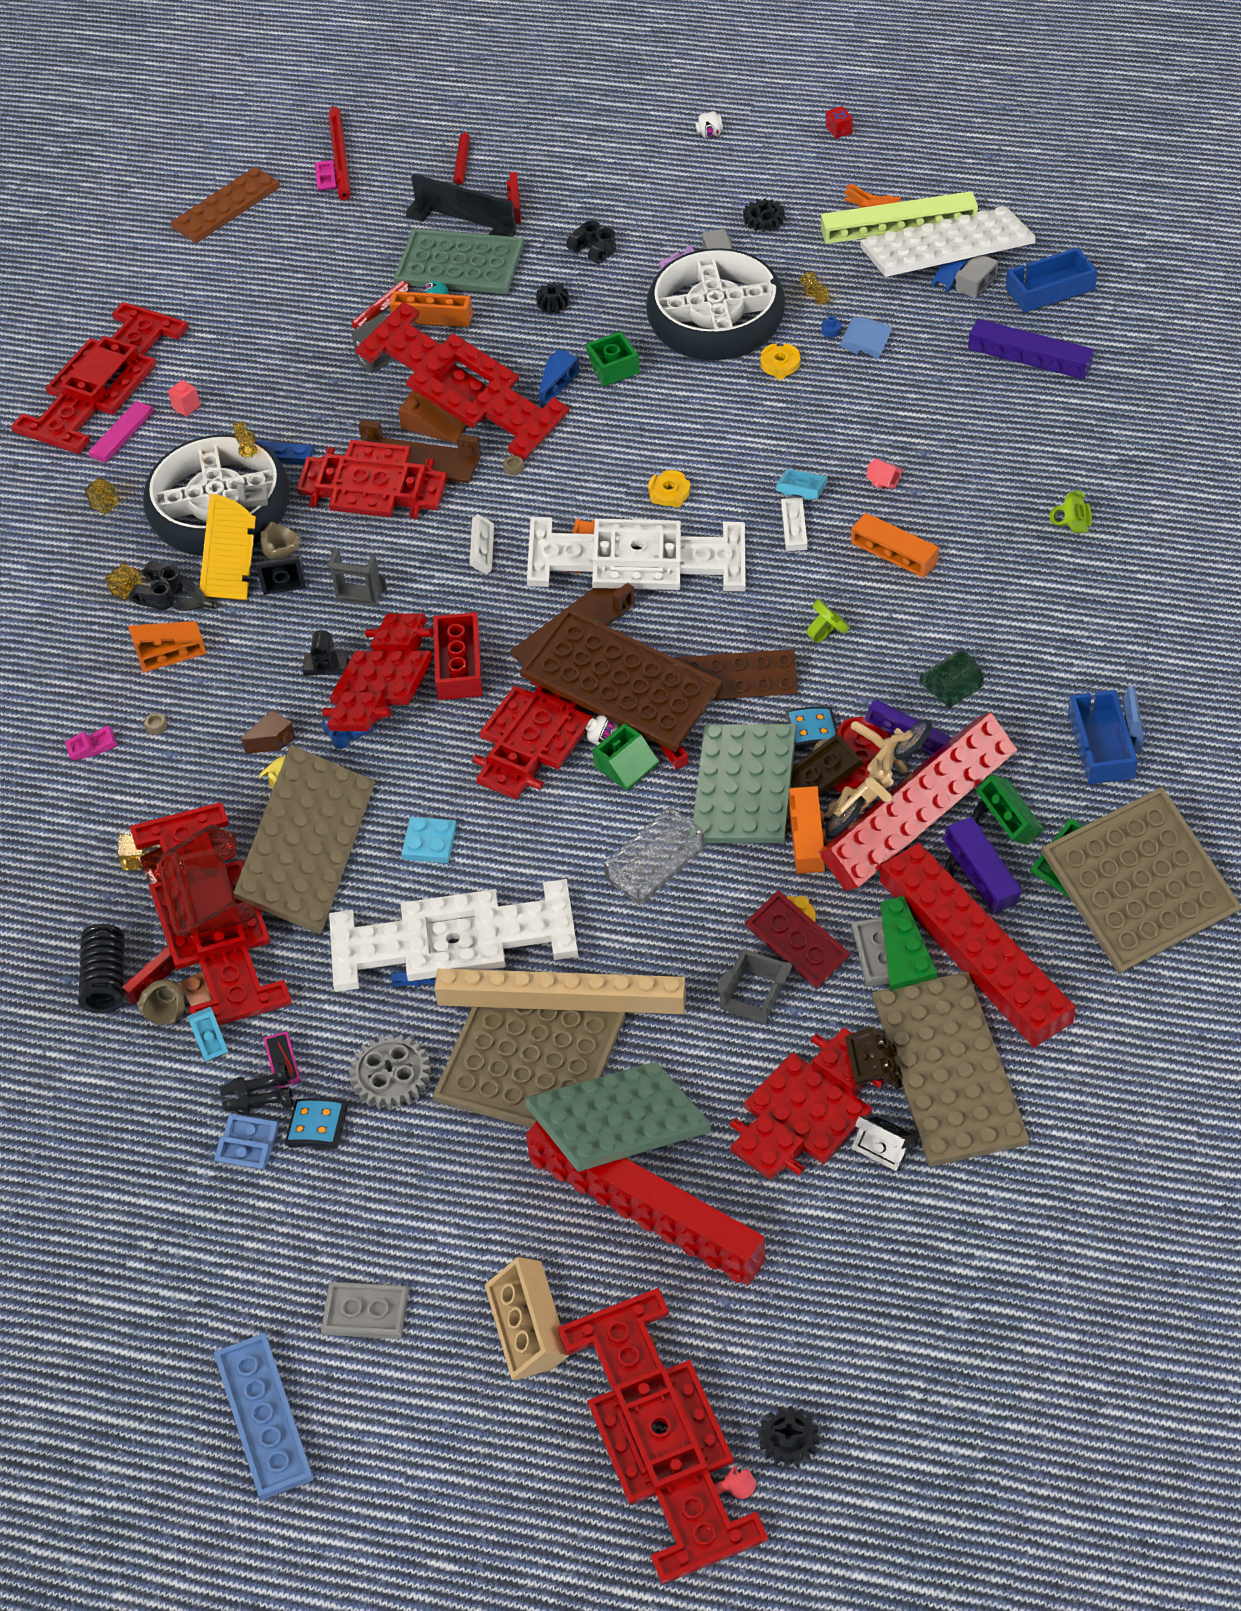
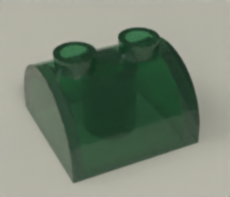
[919,650,984,708]

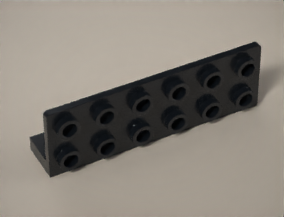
[406,174,516,237]

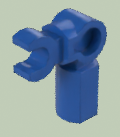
[321,721,374,749]

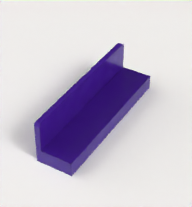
[864,700,952,755]

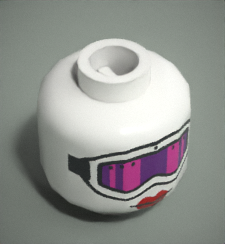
[695,111,723,138]
[586,715,619,745]

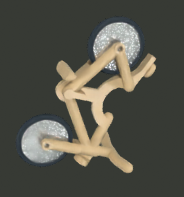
[824,720,932,836]

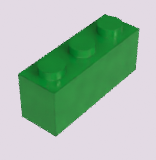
[976,774,1044,845]

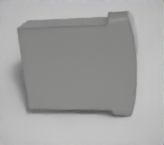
[237,483,268,508]

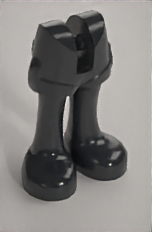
[219,1062,294,1114]

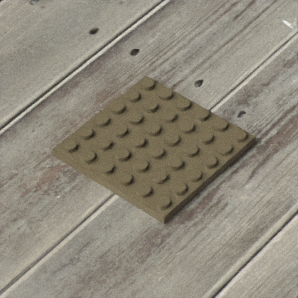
[1040,787,1241,974]
[432,1007,626,1128]

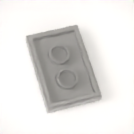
[851,918,889,987]
[321,1282,409,1339]

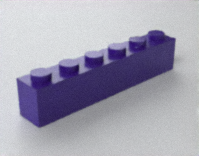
[968,319,1094,380]

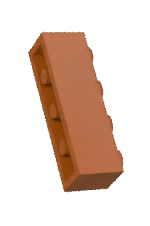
[389,291,473,327]
[851,513,939,578]

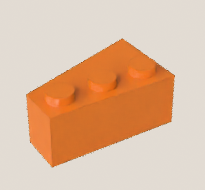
[128,621,207,673]
[789,786,827,874]

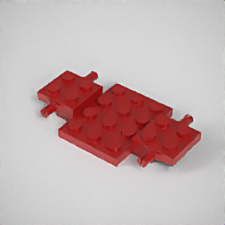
[296,440,448,520]
[322,613,434,732]
[472,681,593,800]
[730,1027,886,1181]

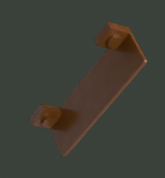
[358,420,481,483]
[510,582,635,665]
[673,649,798,700]

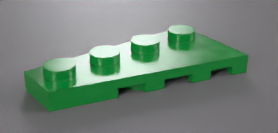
[880,896,937,991]

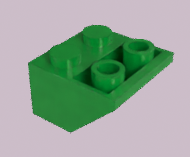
[592,723,659,791]

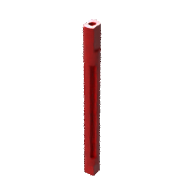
[328,106,351,201]

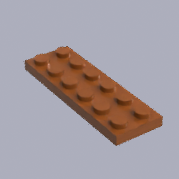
[171,167,280,243]

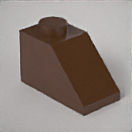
[241,710,295,754]

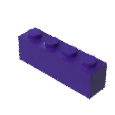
[943,817,1022,914]

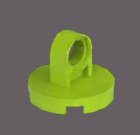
[1049,490,1092,534]
[807,599,851,643]

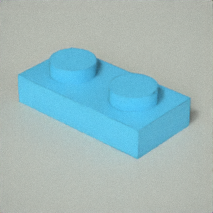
[187,1007,228,1061]

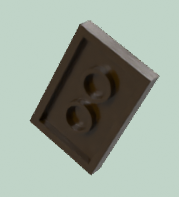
[791,733,864,797]

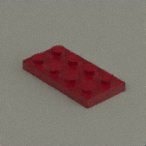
[745,890,851,990]

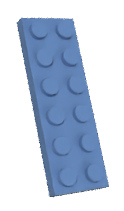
[214,1333,314,1500]

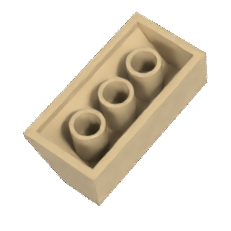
[485,1257,570,1380]

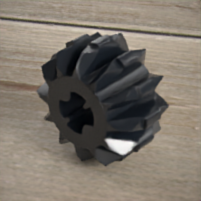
[536,282,569,314]

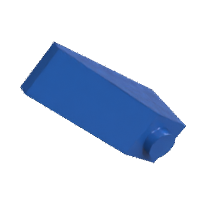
[539,349,580,407]

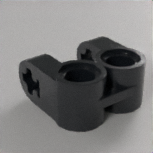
[566,221,616,264]
[129,561,183,610]

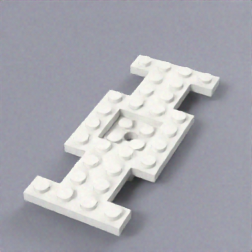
[527,517,746,591]
[329,879,578,992]

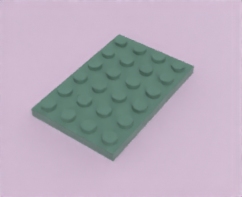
[394,228,524,295]
[691,724,797,843]
[525,1061,711,1172]

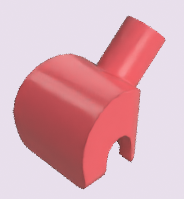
[714,1465,756,1499]

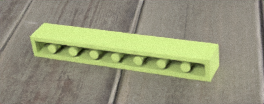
[821,191,978,244]

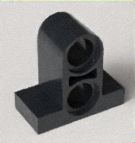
[302,630,349,676]

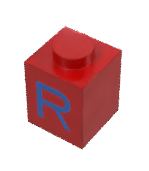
[826,106,853,139]

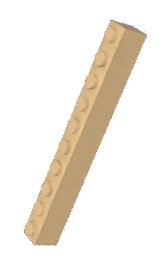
[434,968,686,1014]

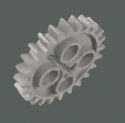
[349,1034,431,1110]

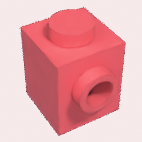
[168,380,201,417]
[866,458,903,489]

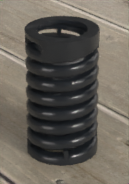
[78,924,125,1013]

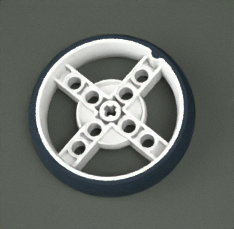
[646,248,785,360]
[143,435,290,556]

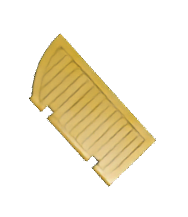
[199,494,256,600]

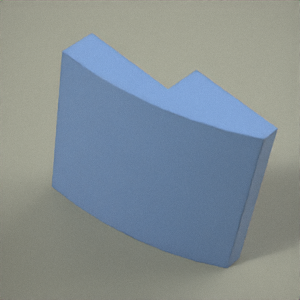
[839,317,892,359]
[1123,686,1143,752]
[214,1114,280,1170]

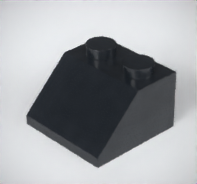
[256,555,306,595]

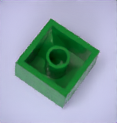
[585,331,640,387]

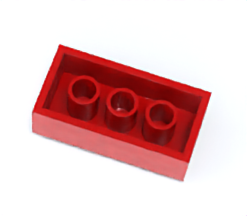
[433,612,483,700]

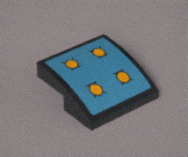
[785,707,837,751]
[285,1098,349,1151]

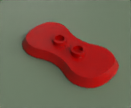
[834,717,891,798]

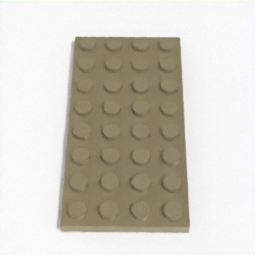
[231,745,376,934]
[872,972,1030,1167]

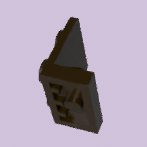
[845,1027,903,1089]

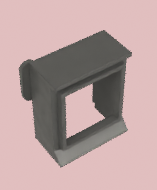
[327,548,387,607]
[717,949,792,1025]

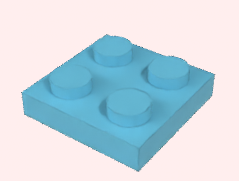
[776,469,828,500]
[401,817,457,863]

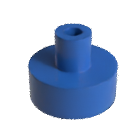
[821,316,841,338]

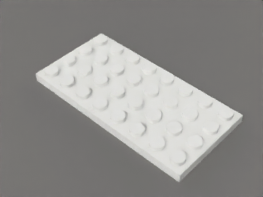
[860,207,1035,277]

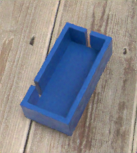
[1006,247,1097,312]
[1068,690,1138,784]

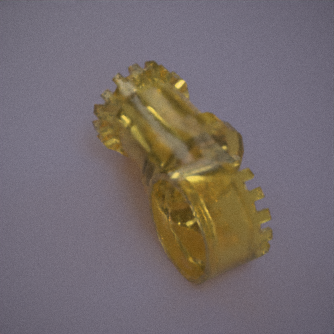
[800,271,830,305]
[233,421,257,458]

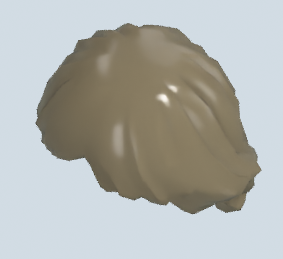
[260,522,301,560]
[137,979,185,1025]

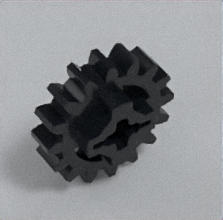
[743,198,785,232]
[758,1406,819,1469]

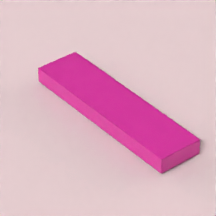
[88,401,154,463]

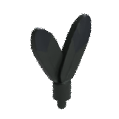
[173,579,219,611]

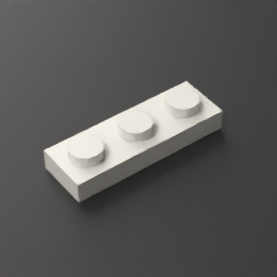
[781,498,807,551]
[470,514,494,575]

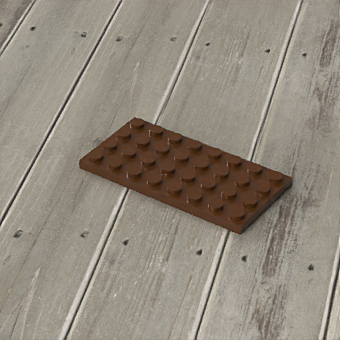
[520,607,722,752]

